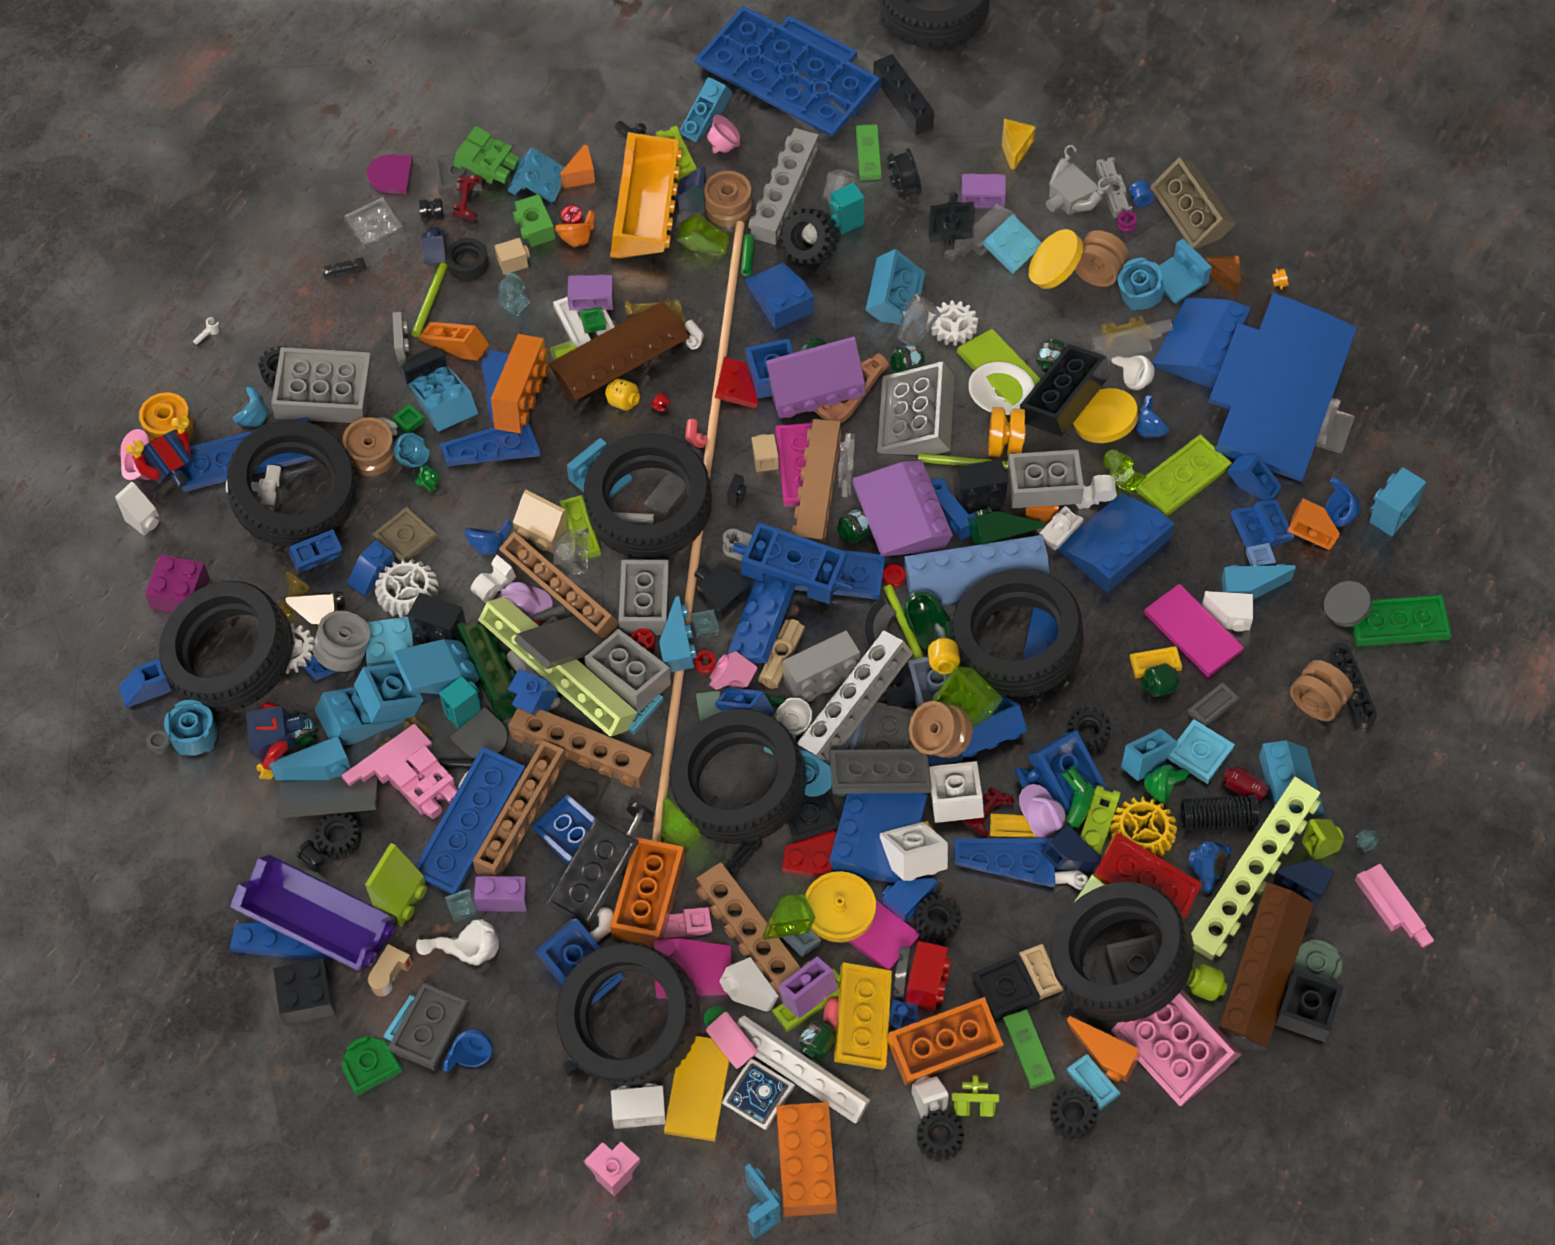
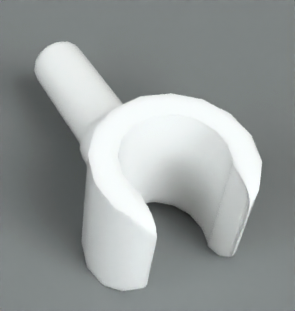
[193,317,220,345]

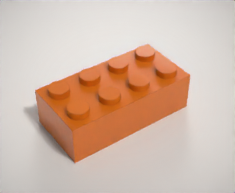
[491,334,549,434]
[610,837,686,947]
[886,997,1004,1085]
[776,1102,837,1217]

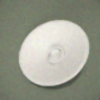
[968,362,1035,415]

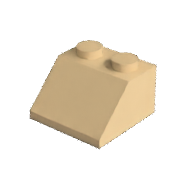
[513,490,569,554]

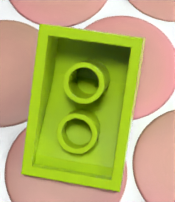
[365,843,427,927]

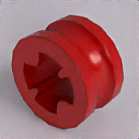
[694,650,716,674]

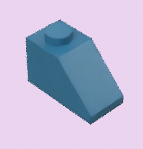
[1121,729,1177,781]

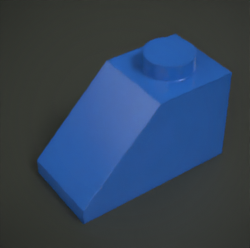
[1227,454,1282,501]
[347,540,395,598]
[715,687,775,717]
[881,878,938,923]

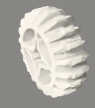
[375,558,439,618]

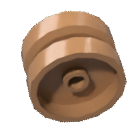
[704,171,752,227]
[1075,230,1128,287]
[343,417,395,476]
[1290,660,1354,721]
[909,701,973,758]

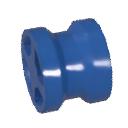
[1129,180,1155,207]

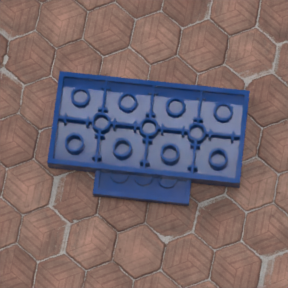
[694,6,880,137]
[1208,293,1357,482]

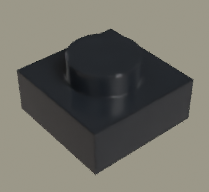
[727,474,747,507]

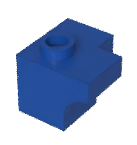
[508,669,558,716]

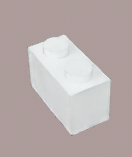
[611,1084,666,1129]

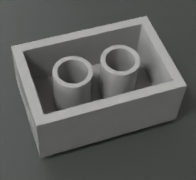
[1007,450,1084,508]
[619,560,670,635]
[585,629,671,713]
[783,631,860,703]

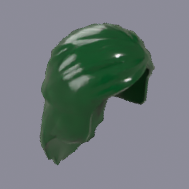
[903,590,952,649]

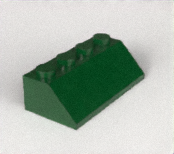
[457,623,517,722]

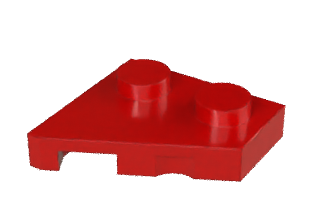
[714,357,758,409]
[782,831,837,877]

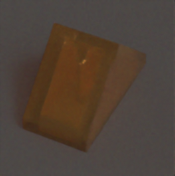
[1205,256,1241,297]

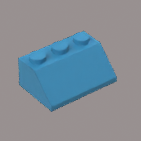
[866,249,925,326]
[1259,740,1324,818]

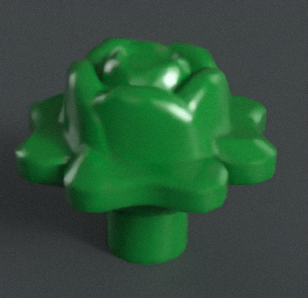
[416,465,440,492]

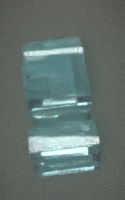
[497,272,530,316]

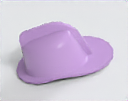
[497,582,553,617]
[1019,784,1066,838]

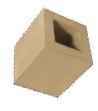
[494,238,530,275]
[751,434,779,472]

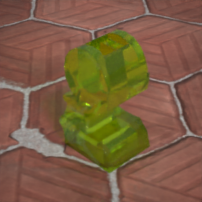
[1103,449,1147,493]

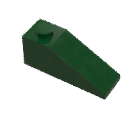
[967,508,1045,545]

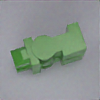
[453,126,520,184]

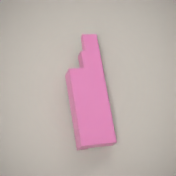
[342,724,432,786]
[1355,864,1434,948]

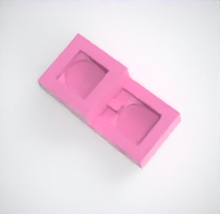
[664,907,712,939]

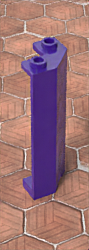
[230,855,397,971]

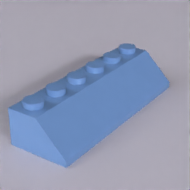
[904,535,1050,606]

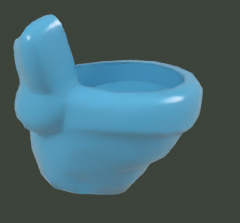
[232,386,269,427]

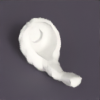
[416,919,499,966]

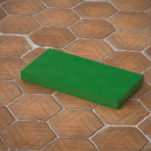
[1352,595,1452,647]

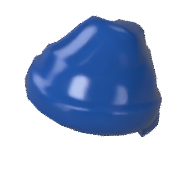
[1135,395,1170,438]
[1325,476,1361,527]
[465,519,513,555]
[443,1029,494,1071]

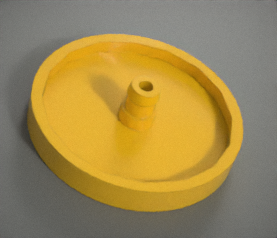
[1029,229,1083,289]
[1073,388,1139,443]
[804,872,876,942]

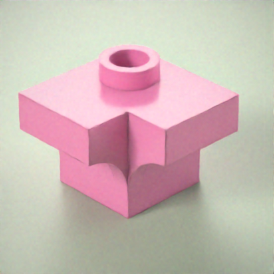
[709,651,758,690]
[584,1142,640,1196]

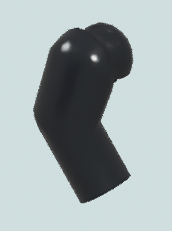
[615,121,647,138]

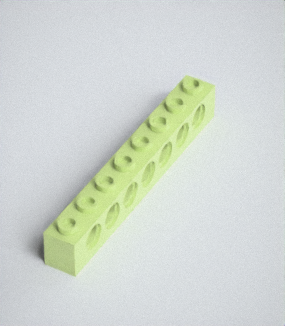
[1191,777,1321,961]

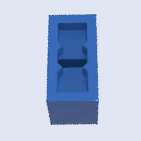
[289,529,342,574]

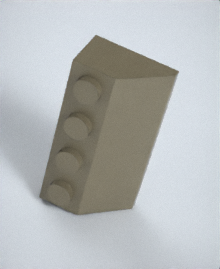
[1151,157,1236,250]

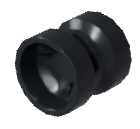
[419,198,443,222]

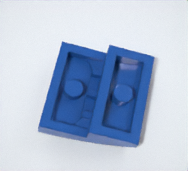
[1230,499,1294,548]

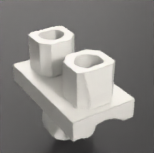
[1039,506,1083,550]

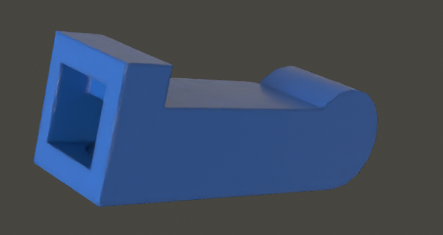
[931,478,975,541]

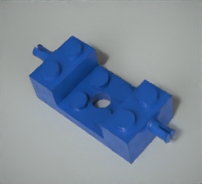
[732,522,854,604]

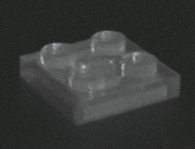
[344,197,404,250]
[838,433,855,497]

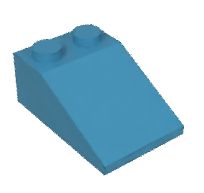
[392,639,479,694]

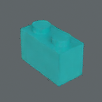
[829,182,865,234]
[439,676,482,729]

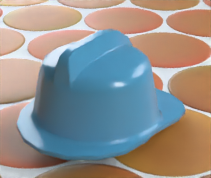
[800,750,832,797]

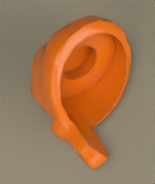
[555,210,595,247]

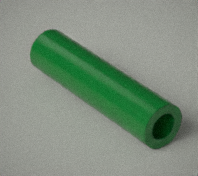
[741,234,755,276]

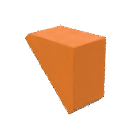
[560,144,595,188]

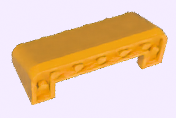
[610,132,682,259]

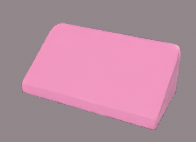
[706,1011,758,1069]

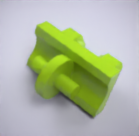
[951,1074,999,1117]

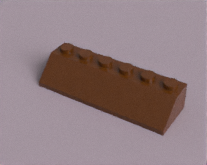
[548,301,689,403]
[1219,882,1314,1047]

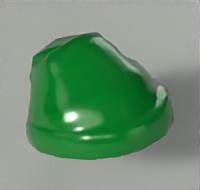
[1144,765,1190,805]

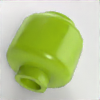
[1188,964,1228,1001]

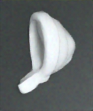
[1111,355,1155,391]

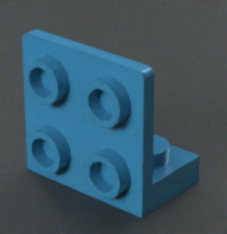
[507,147,565,203]
[1159,239,1212,304]
[567,438,632,499]
[745,1164,782,1239]

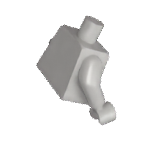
[1046,145,1113,215]

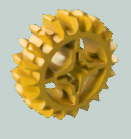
[1109,796,1177,858]

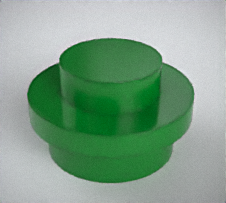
[704,1006,728,1027]

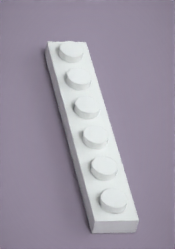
[737,1016,870,1124]

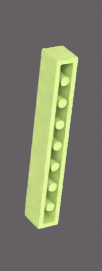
[478,597,637,737]

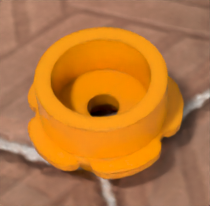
[1272,269,1289,290]

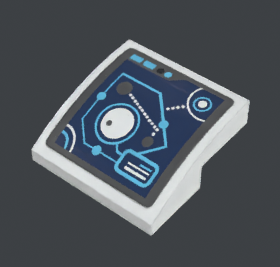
[722,1058,795,1130]

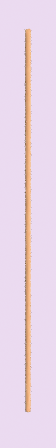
[652,221,745,842]

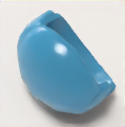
[394,433,430,468]

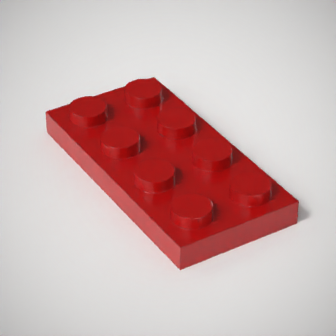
[1093,832,1202,919]

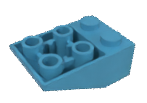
[408,366,478,432]
[315,687,405,746]

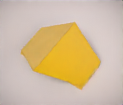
[1002,118,1036,170]

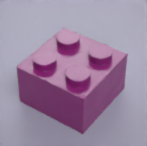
[145,555,209,612]

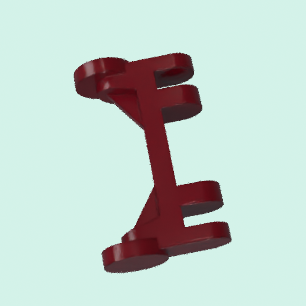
[452,175,483,220]
[963,787,1015,838]

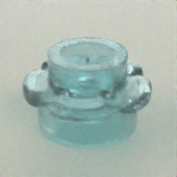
[1356,829,1379,852]

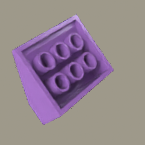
[766,337,866,419]
[852,461,953,556]

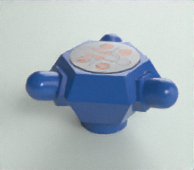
[1189,841,1232,893]

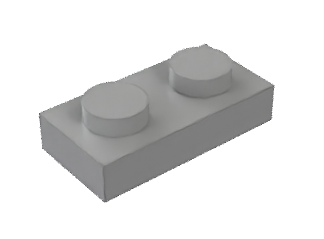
[393,312,410,362]

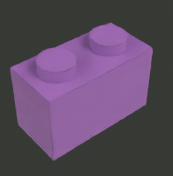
[961,173,1006,209]
[567,274,614,310]
[474,876,528,912]
[778,957,838,1018]

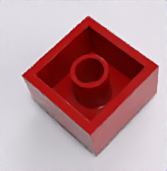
[906,941,951,1013]

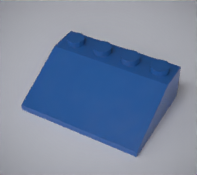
[1152,298,1251,389]
[1057,493,1175,593]
[829,793,928,883]

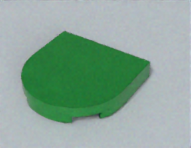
[342,1036,402,1097]

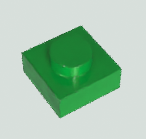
[579,307,606,334]
[392,404,425,433]

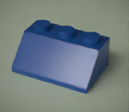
[960,695,1027,758]

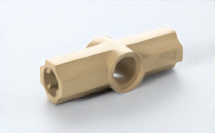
[759,619,805,689]

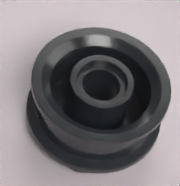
[885,148,922,200]

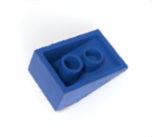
[744,263,814,329]
[1026,730,1109,814]
[531,794,594,864]
[534,919,624,1005]

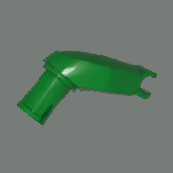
[1057,765,1095,834]

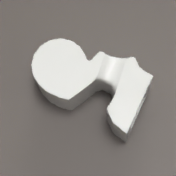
[1076,475,1117,509]
[471,555,516,603]

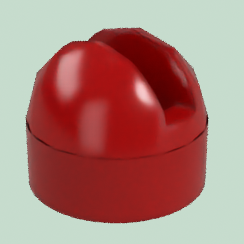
[651,392,670,412]

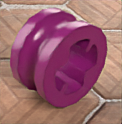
[1117,210,1137,233]

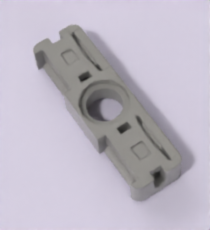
[1096,157,1132,218]

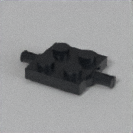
[929,192,975,250]

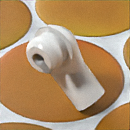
[684,320,704,349]
[1055,870,1089,890]
[589,907,614,943]

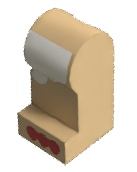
[368,944,413,996]

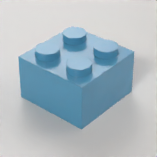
[1369,467,1426,537]
[354,663,423,723]

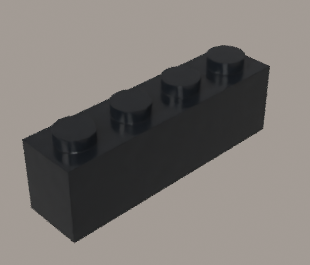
[874,54,934,135]

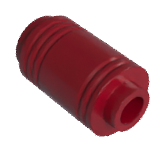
[1222,765,1270,803]

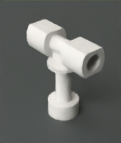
[226,465,282,512]

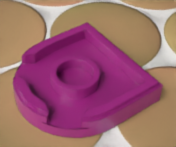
[367,155,413,194]

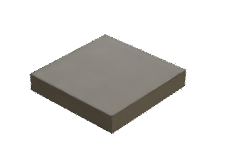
[372,506,438,564]

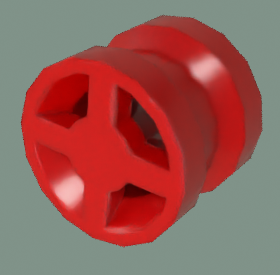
[631,628,655,654]

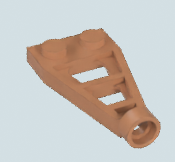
[814,353,889,424]

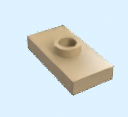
[1019,944,1063,999]

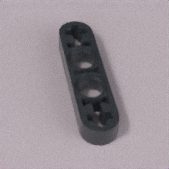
[1328,643,1377,729]

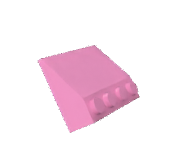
[1111,989,1242,1106]

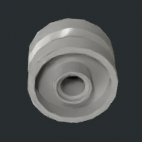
[313,611,371,672]

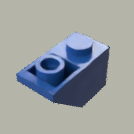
[119,659,172,708]

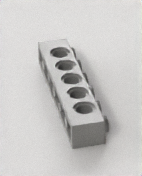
[748,128,819,245]
[797,630,913,764]

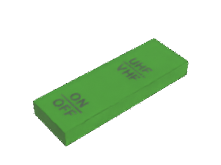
[856,124,881,180]
[1003,1010,1055,1089]

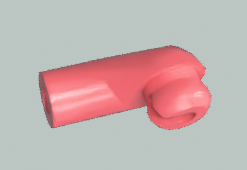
[685,419,707,448]
[823,997,838,1034]

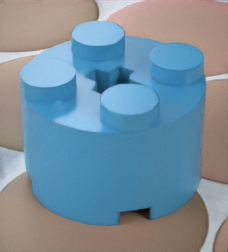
[1118,258,1164,310]
[164,699,218,756]

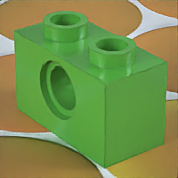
[513,194,555,247]

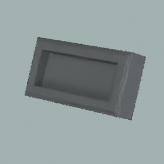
[1187,682,1239,727]

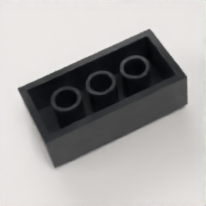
[1020,344,1111,437]

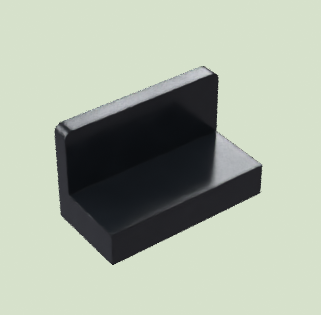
[396,346,447,384]

